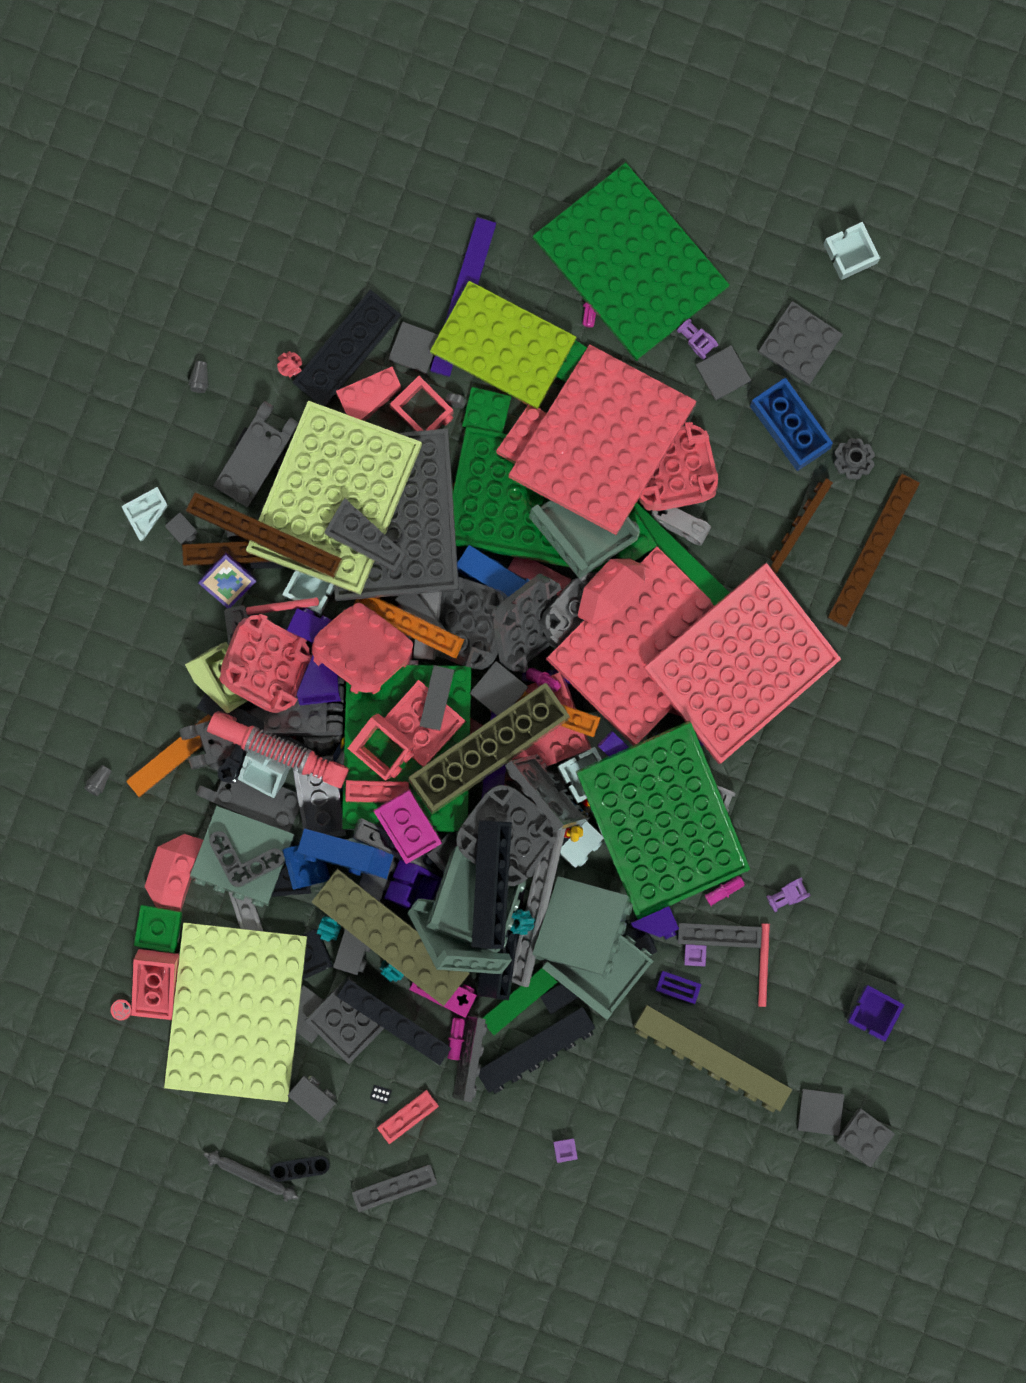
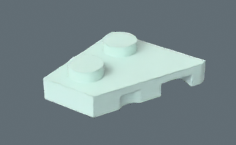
[121,487,168,541]

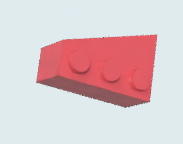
[336,367,401,421]

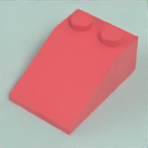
[131,949,179,1020]

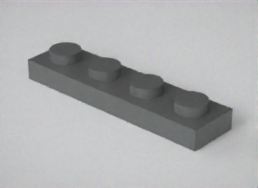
[678,923,762,948]
[352,1164,437,1212]

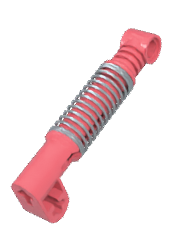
[207,711,349,788]

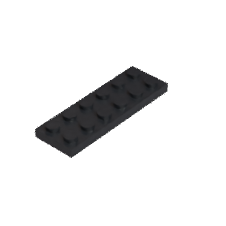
[292,289,402,407]

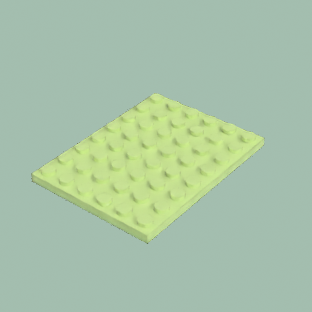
[246,401,422,595]
[164,923,307,1102]

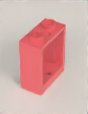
[390,376,454,432]
[348,714,416,781]

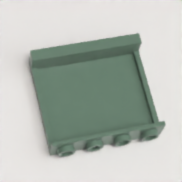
[529,501,640,579]
[190,806,295,908]
[426,846,526,953]
[532,876,633,979]
[408,899,512,974]
[542,935,654,1020]

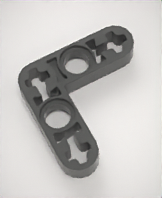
[209,831,284,888]

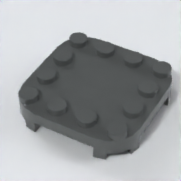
[539,573,596,648]
[492,574,561,673]
[435,577,508,670]
[456,785,557,886]

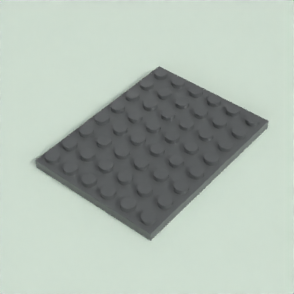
[334,429,459,601]

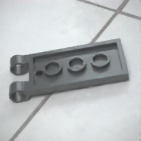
[213,401,299,508]
[179,707,265,770]
[196,761,300,832]

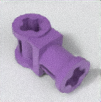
[677,318,718,360]
[766,877,811,913]

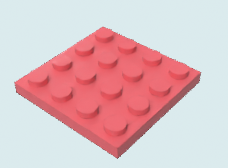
[490,672,591,766]

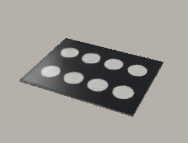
[370,1085,392,1104]

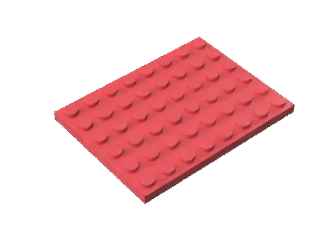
[509,345,697,535]
[546,547,714,745]
[643,563,841,764]

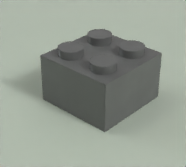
[287,1075,337,1123]
[834,1108,895,1168]

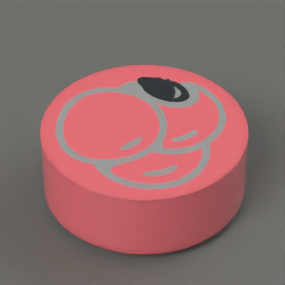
[111,1000,132,1020]

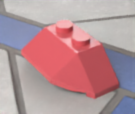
[578,559,646,624]
[145,834,203,911]

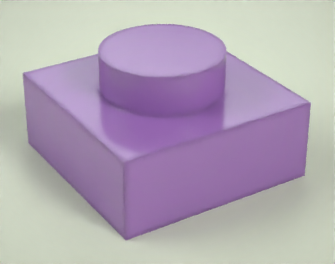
[684,944,706,966]
[554,1138,578,1163]

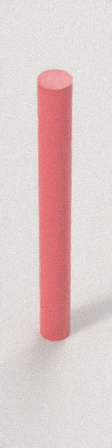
[246,597,319,615]
[758,924,770,1007]

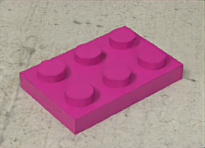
[374,789,442,864]

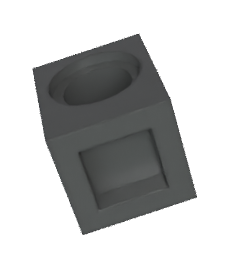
[165,513,198,545]

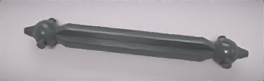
[204,1150,299,1202]

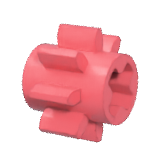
[277,351,302,378]

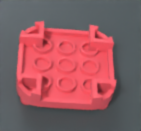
[639,422,718,511]
[312,603,413,694]
[219,614,313,713]

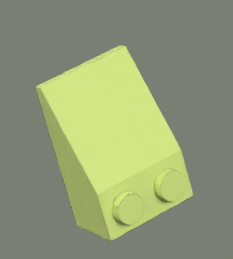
[185,642,248,713]

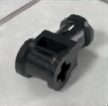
[218,744,248,783]

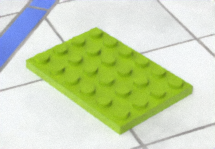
[430,281,577,409]

